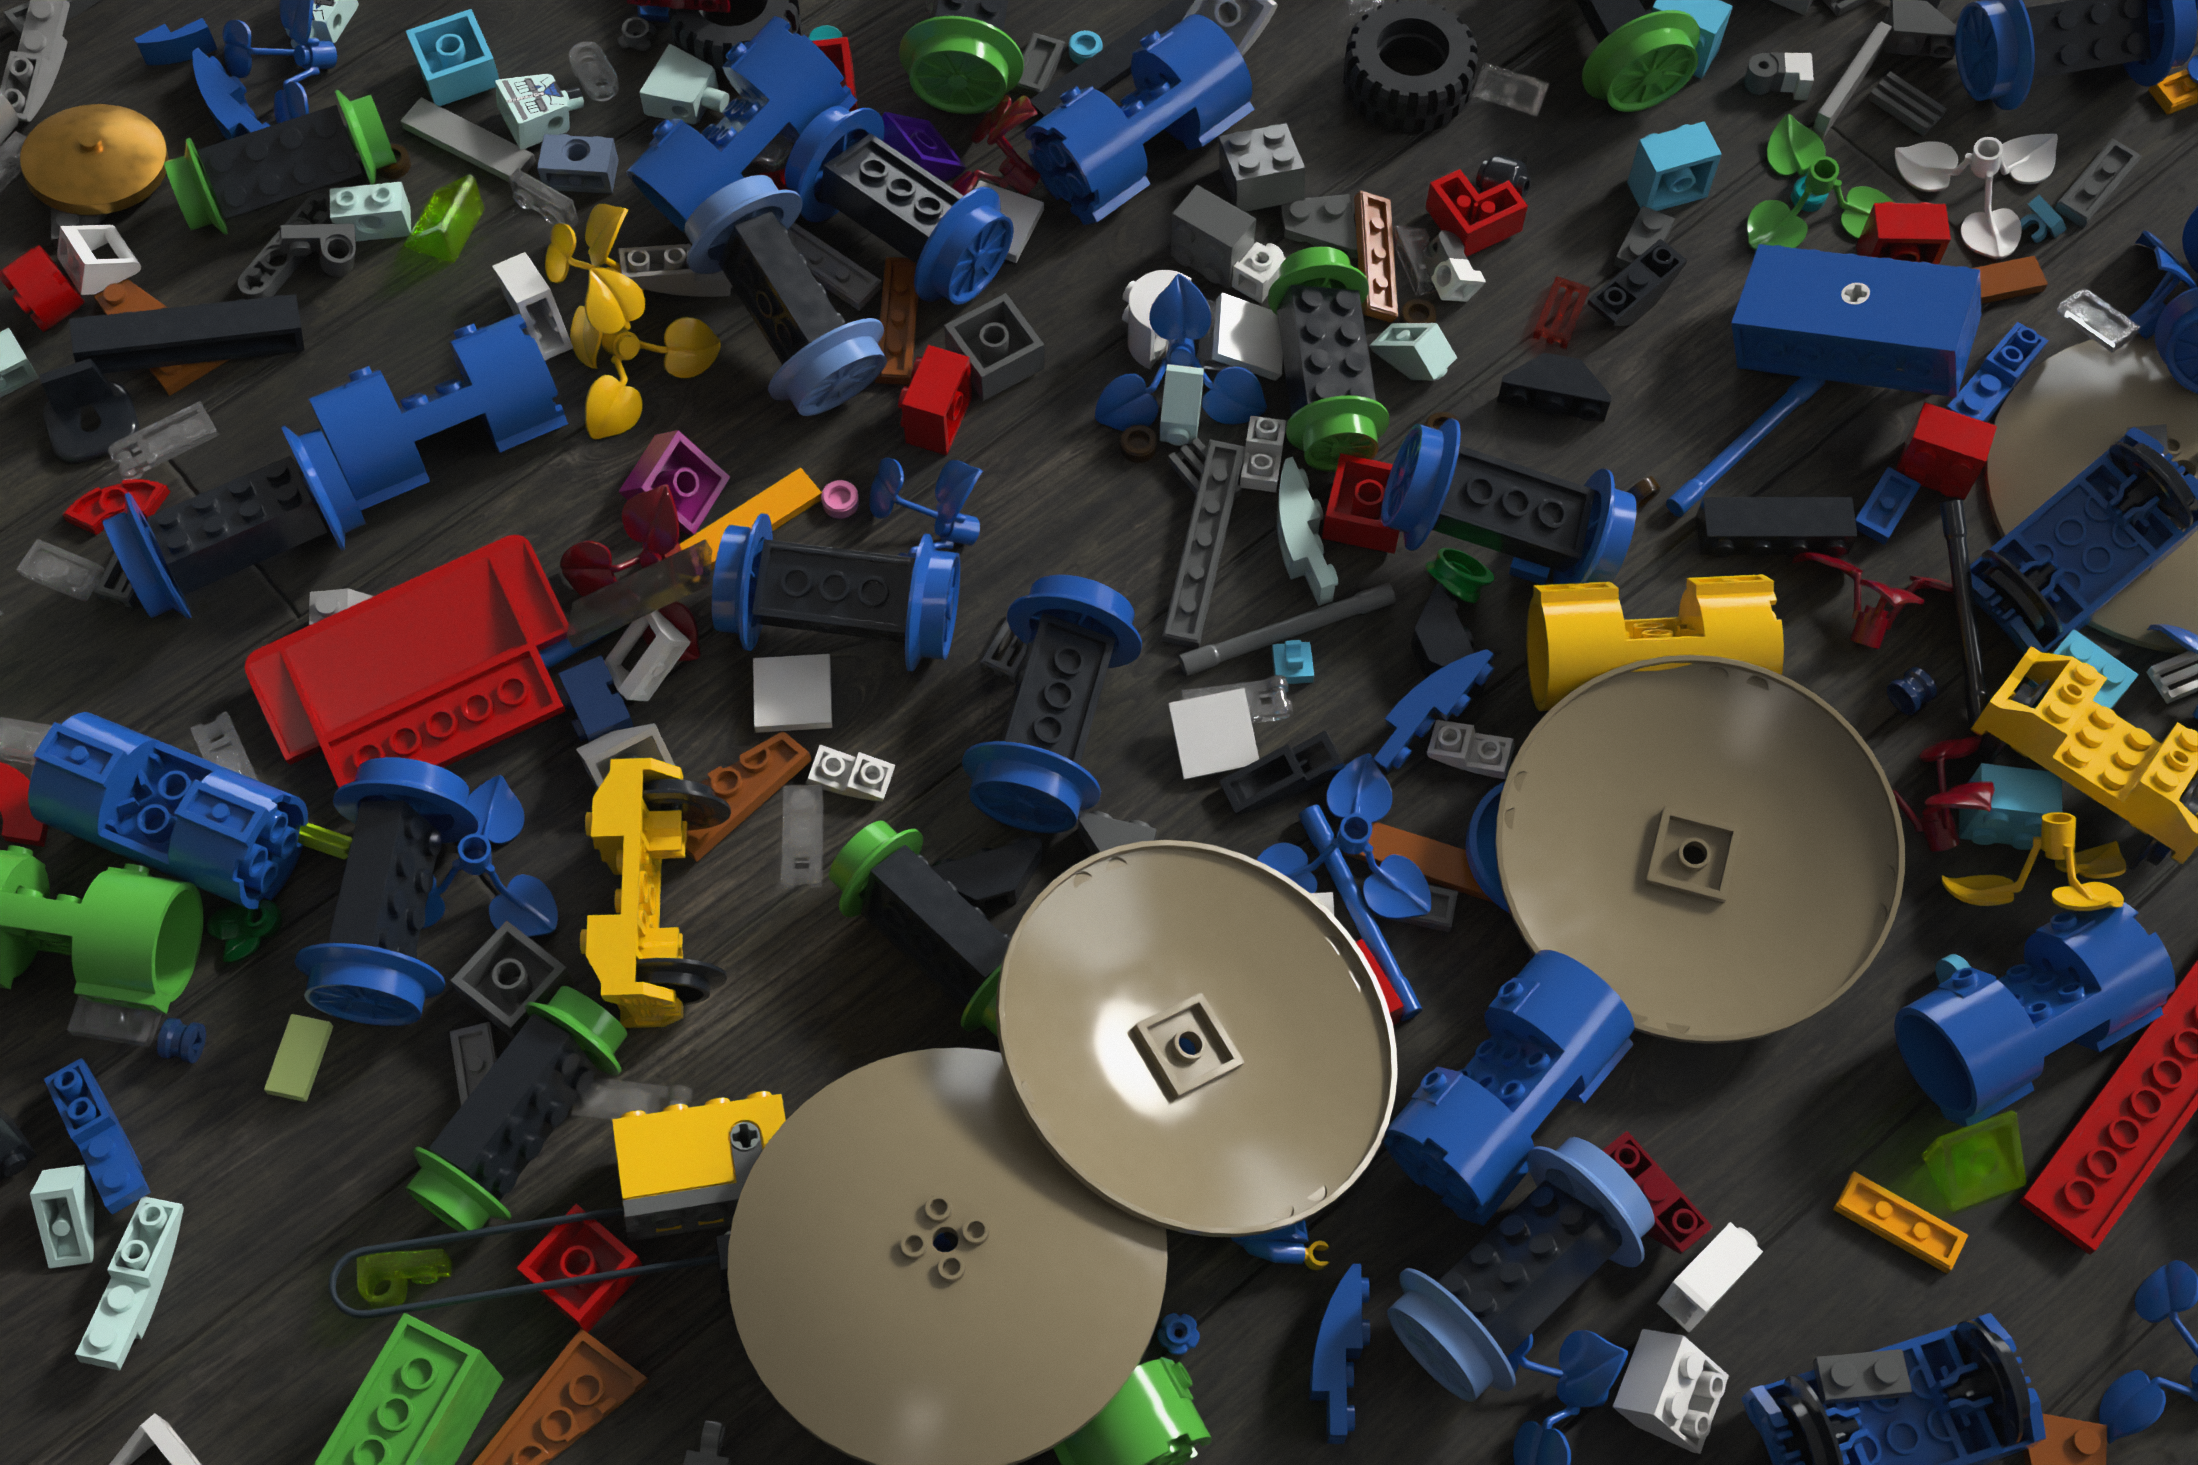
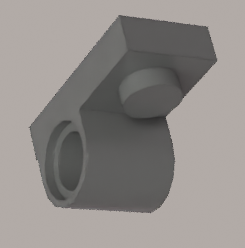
[279,224,356,277]

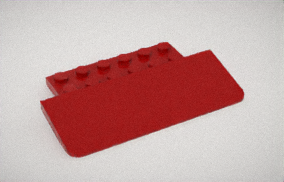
[245,535,574,788]

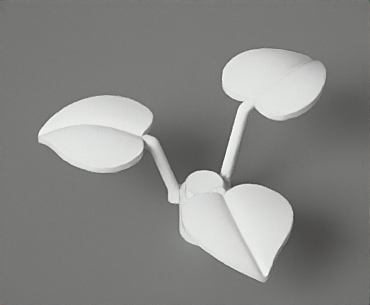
[1895,134,2058,259]

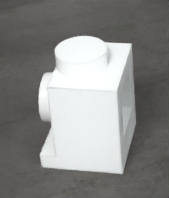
[1232,242,1286,303]

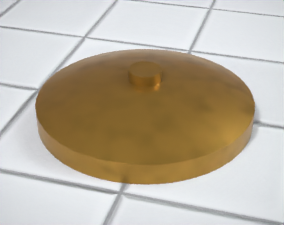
[20,104,169,215]

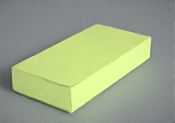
[264,1014,333,1102]

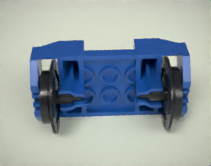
[1970,427,2198,656]
[1741,1313,2046,1465]

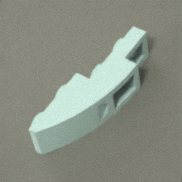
[1277,457,1338,606]
[75,1196,184,1370]

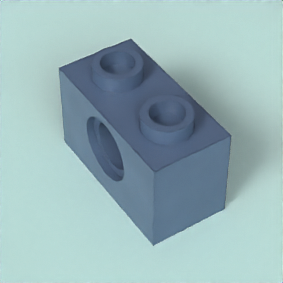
[537,134,619,194]

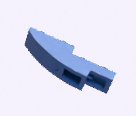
[192,48,270,140]
[1946,322,2049,422]
[1374,649,1495,773]
[44,1058,151,1215]
[1309,1264,1370,1444]

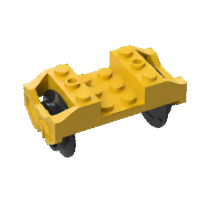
[1971,646,2198,870]
[580,758,731,1028]

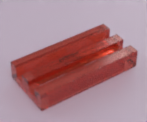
[1533,276,1590,349]

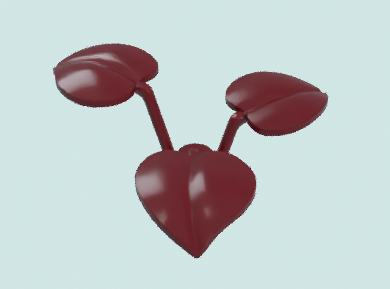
[951,95,1041,196]
[560,484,701,661]
[1792,553,1954,649]
[1892,736,1995,852]

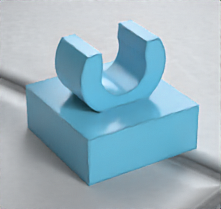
[2020,195,2067,243]
[1271,640,1314,685]

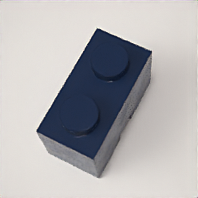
[557,655,634,742]

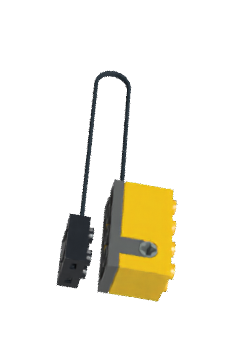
[328,1091,786,1319]

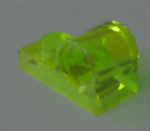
[357,1249,452,1309]

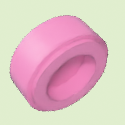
[821,480,859,519]

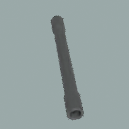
[1178,582,1396,677]

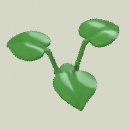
[1747,114,1895,251]

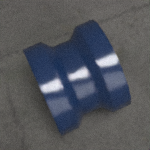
[1887,667,1937,715]
[157,1018,206,1064]

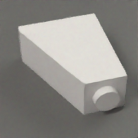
[492,252,573,360]
[1657,1222,1763,1333]

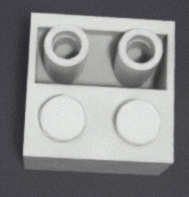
[1613,1329,1729,1454]

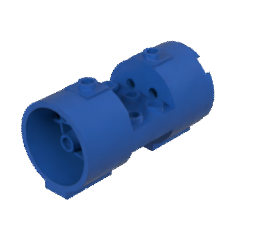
[1025,14,1255,225]
[626,16,858,235]
[309,313,568,511]
[28,712,308,909]
[1894,902,2175,1129]
[1383,950,1635,1226]

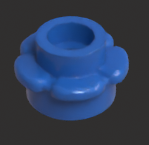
[1157,1313,1200,1355]

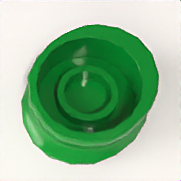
[1425,548,1494,604]

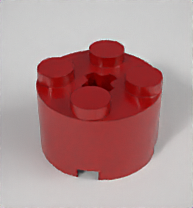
[0,245,85,333]

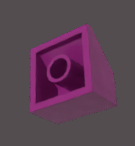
[619,430,730,535]

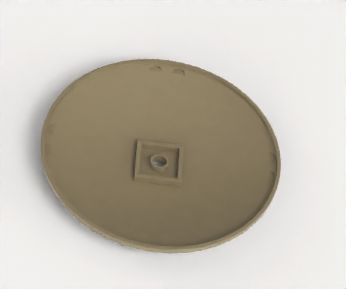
[1985,333,2198,654]
[1495,655,1905,1044]
[996,840,1398,1237]
[727,1048,1168,1465]

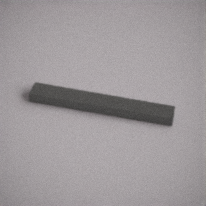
[1162,440,1246,648]

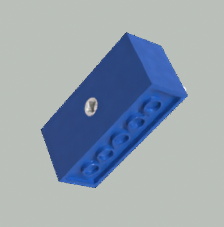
[1731,244,1981,398]

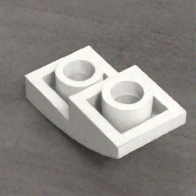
[1240,416,1287,492]
[1427,720,1515,779]
[806,745,895,802]

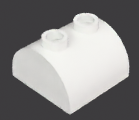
[1183,0,1278,56]
[1122,270,1191,369]

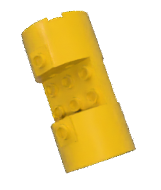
[1527,574,1784,711]

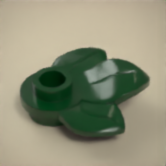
[205,899,282,963]

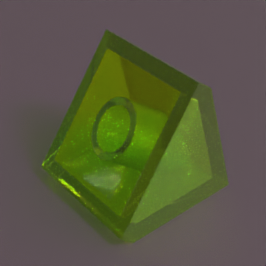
[404,174,485,263]
[1922,1110,2027,1212]

